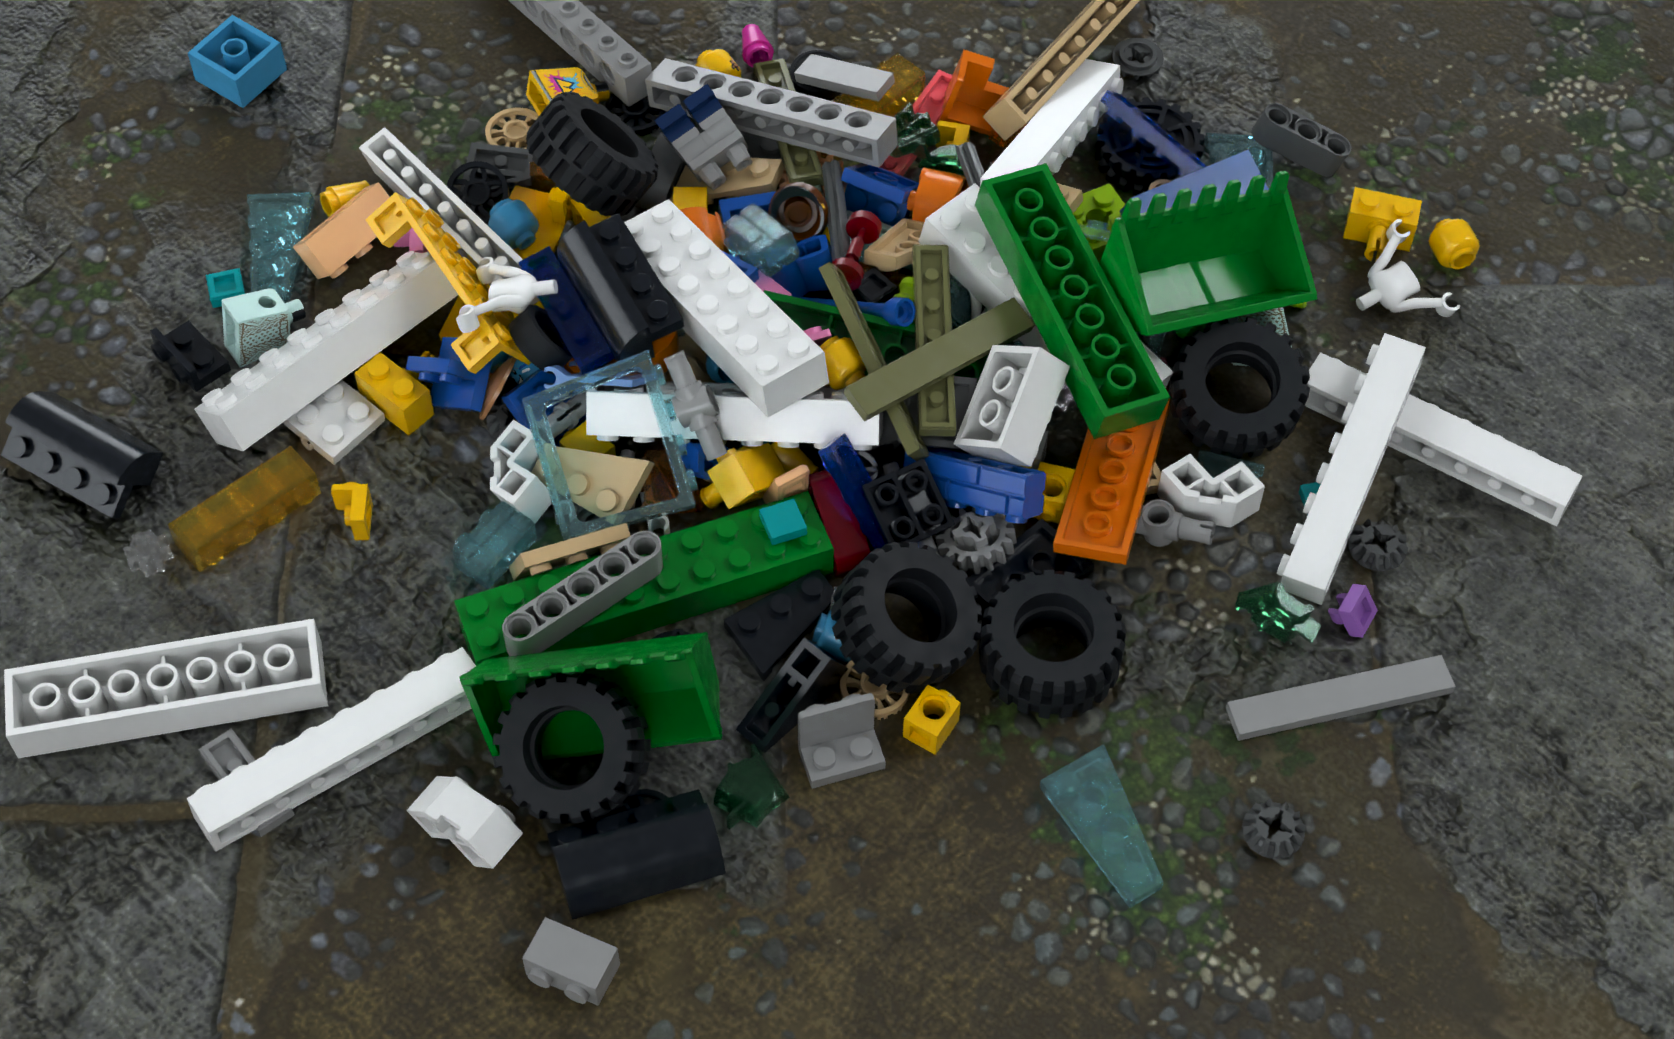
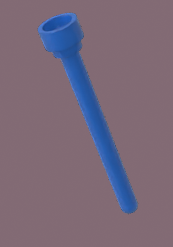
[792,296,915,327]

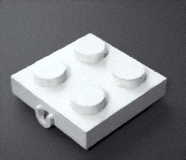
[283,380,385,465]

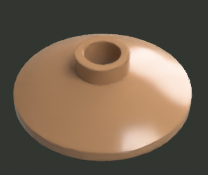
[479,357,517,420]

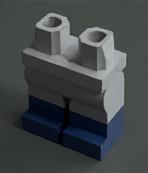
[654,84,752,190]

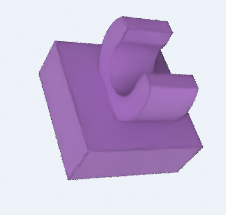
[1328,584,1378,638]

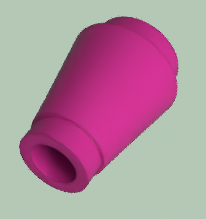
[742,24,774,68]

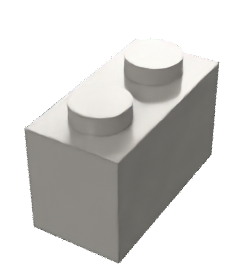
[522,917,620,1006]

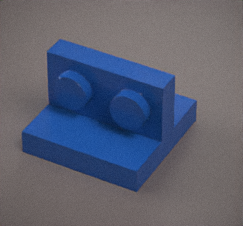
[841,163,919,226]
[406,337,492,412]

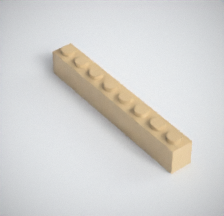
[982,0,1140,141]

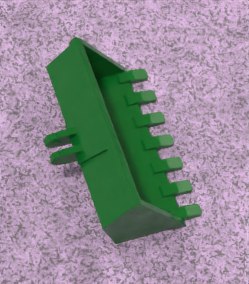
[1099,170,1317,340]
[459,632,722,760]

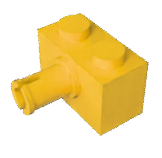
[1343,187,1422,262]
[354,351,436,436]
[700,443,786,509]

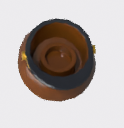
[768,182,828,244]

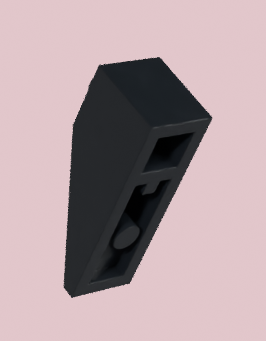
[736,638,848,753]

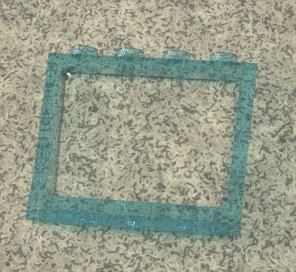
[522,350,698,541]

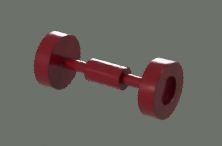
[832,210,882,291]

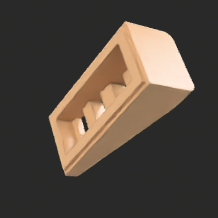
[762,464,810,504]

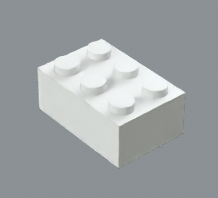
[954,345,1070,467]

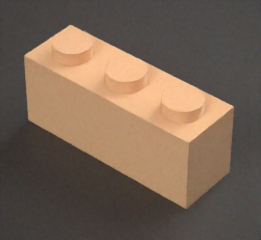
[293,182,390,279]

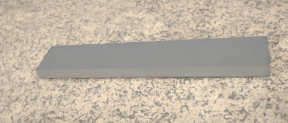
[1226,655,1456,741]

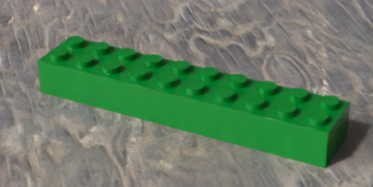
[454,491,834,666]

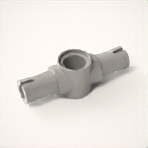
[664,350,727,461]
[1135,499,1216,547]

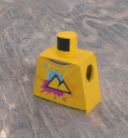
[526,67,610,116]

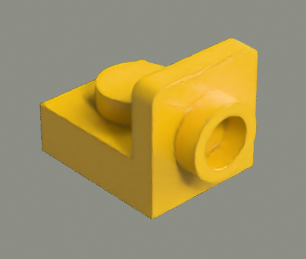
[936,121,970,175]
[331,482,373,540]

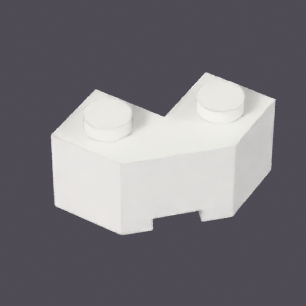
[490,420,556,526]
[1157,454,1265,528]
[406,776,523,869]

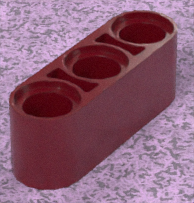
[808,465,871,575]

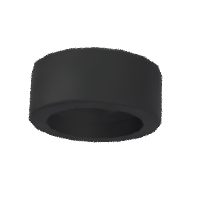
[509,305,576,374]

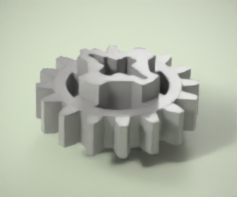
[936,507,1017,574]

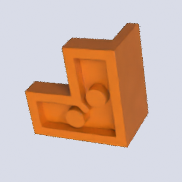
[940,49,1009,139]

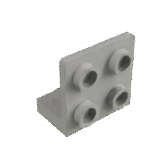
[798,693,886,789]

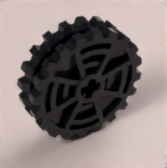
[1095,97,1205,196]

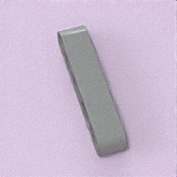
[502,531,663,656]

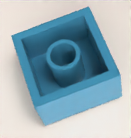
[188,15,287,108]

